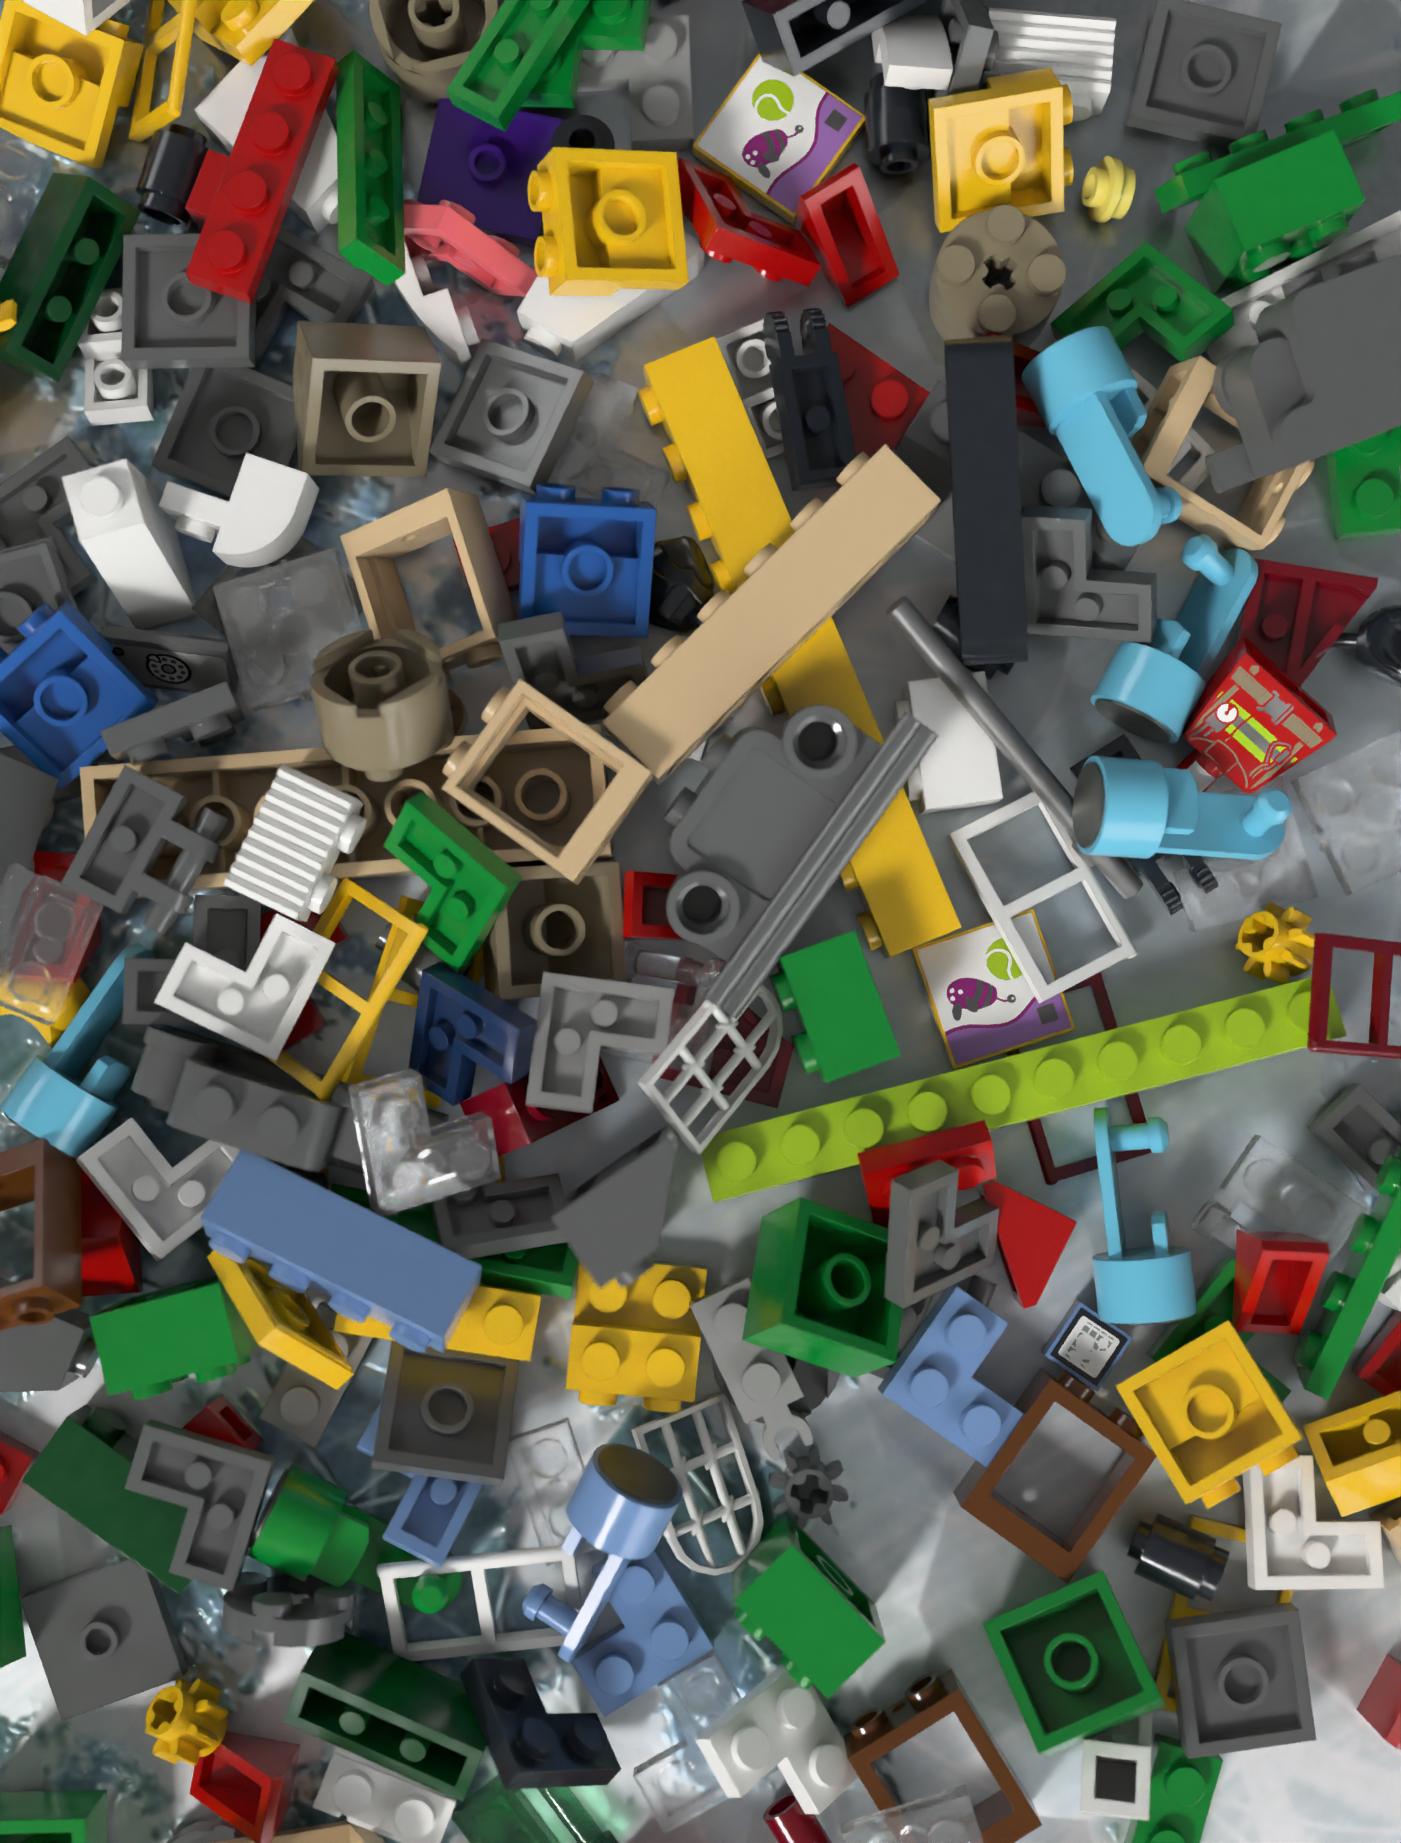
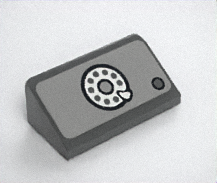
[100,625,242,695]

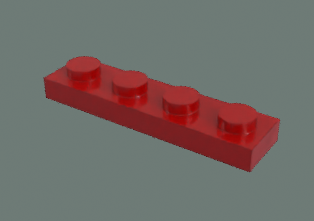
[185,38,339,304]

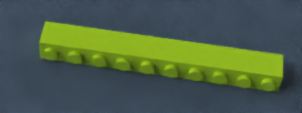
[701,977,1347,1204]

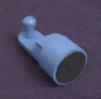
[522,1443,683,1663]

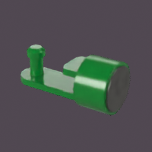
[247,1464,462,1613]

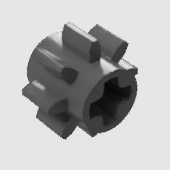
[768,1444,849,1531]

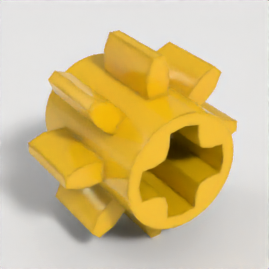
[1235,902,1314,985]
[145,1678,228,1766]

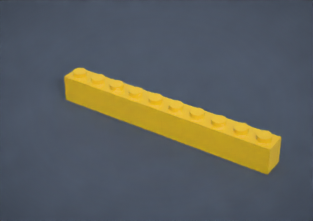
[637,336,962,958]

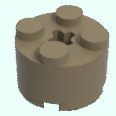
[369,0,499,103]
[929,205,1066,347]
[309,628,455,782]

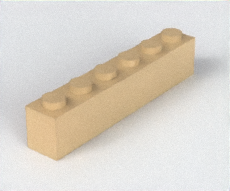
[602,444,941,786]

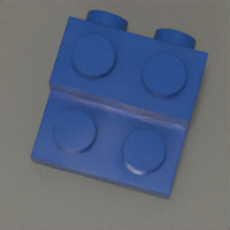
[518,483,657,638]
[0,600,158,790]

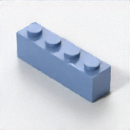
[200,1150,482,1353]

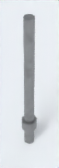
[886,596,1143,899]

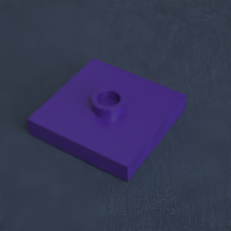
[417,98,563,247]

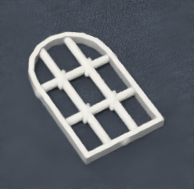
[638,984,783,1155]
[631,1392,764,1576]

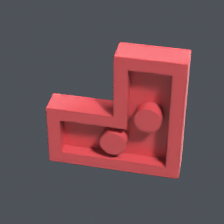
[403,199,538,297]

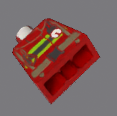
[1175,636,1337,794]

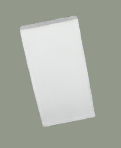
[872,12,953,90]
[394,243,479,371]
[78,288,154,426]
[715,317,785,459]

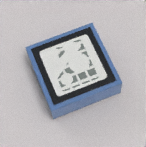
[1041,1299,1133,1391]

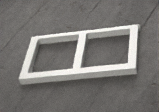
[947,791,1138,1004]
[376,1545,587,1661]

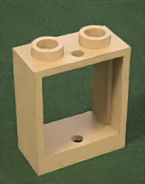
[1131,356,1315,552]
[340,488,518,682]
[442,679,653,885]

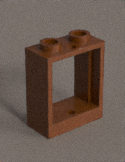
[0,1138,82,1331]
[953,1368,1157,1584]
[843,1668,1042,1843]

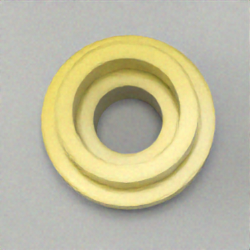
[1082,156,1136,223]

